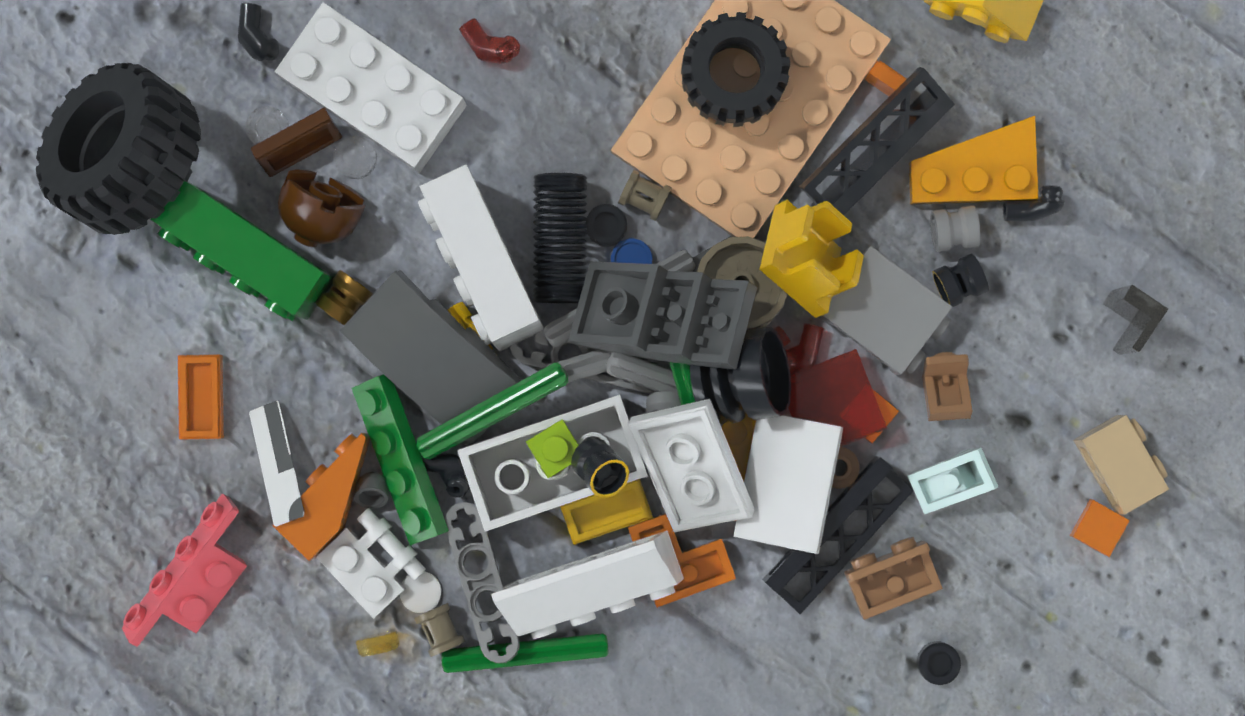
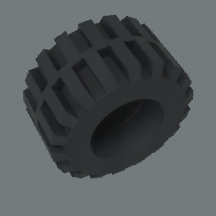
[681,12,790,127]

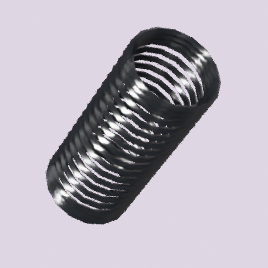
[533,173,587,303]

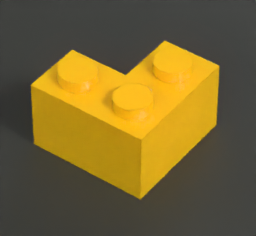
[923,0,1044,43]

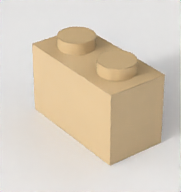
[1073,415,1169,515]

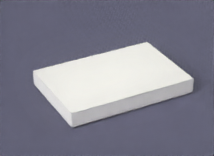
[628,399,755,533]
[733,416,843,554]

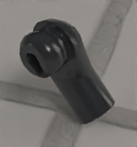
[238,3,279,61]
[1003,185,1065,221]
[420,453,470,498]

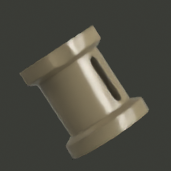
[618,170,672,221]
[414,603,465,657]

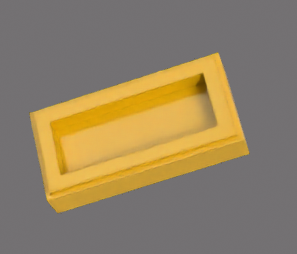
[560,479,653,545]

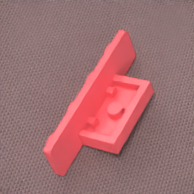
[122,494,247,647]

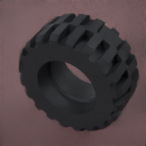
[36,63,201,235]

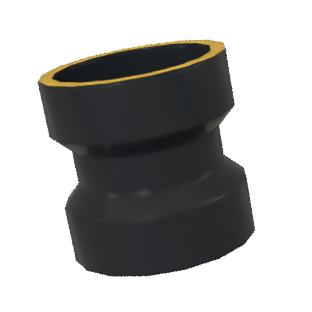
[932,253,989,307]
[571,438,629,497]

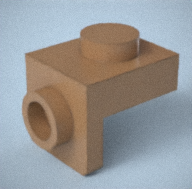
[922,352,973,421]

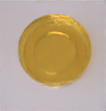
[355,630,400,657]

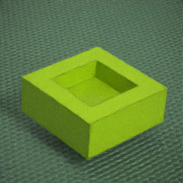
[526,419,579,478]

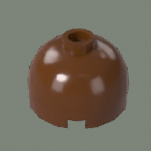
[278,169,366,247]

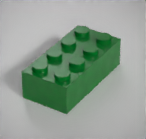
[150,181,334,321]

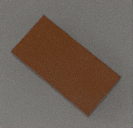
[250,107,343,177]

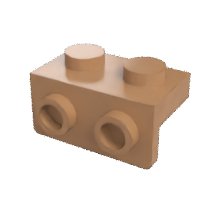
[844,537,943,620]

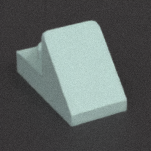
[908,447,998,514]

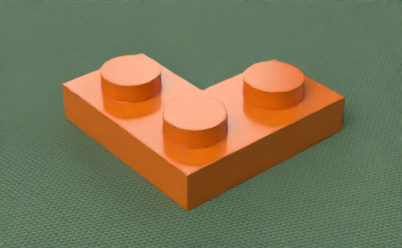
[628,513,736,608]

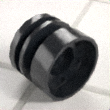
[690,326,791,425]

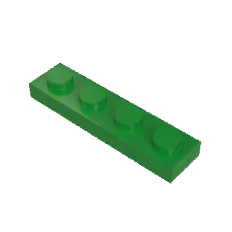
[351,374,449,545]

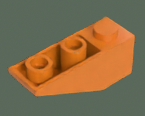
[272,433,370,561]

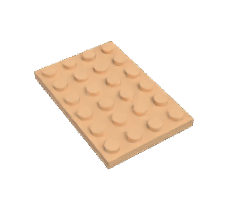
[610,0,891,238]

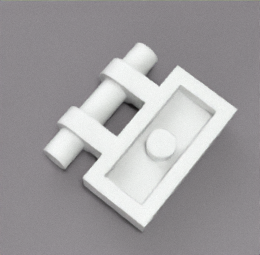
[316,508,426,619]

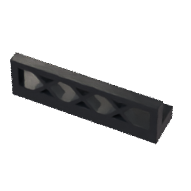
[799,67,955,215]
[762,456,914,614]

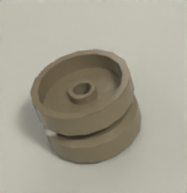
[696,236,787,330]

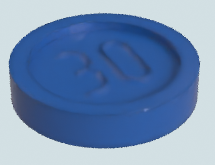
[611,238,652,264]

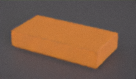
[178,354,224,439]

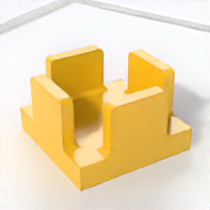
[759,199,864,318]

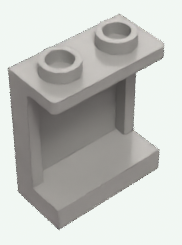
[818,246,952,376]

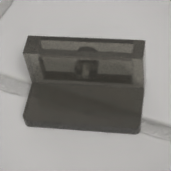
[1103,285,1168,355]

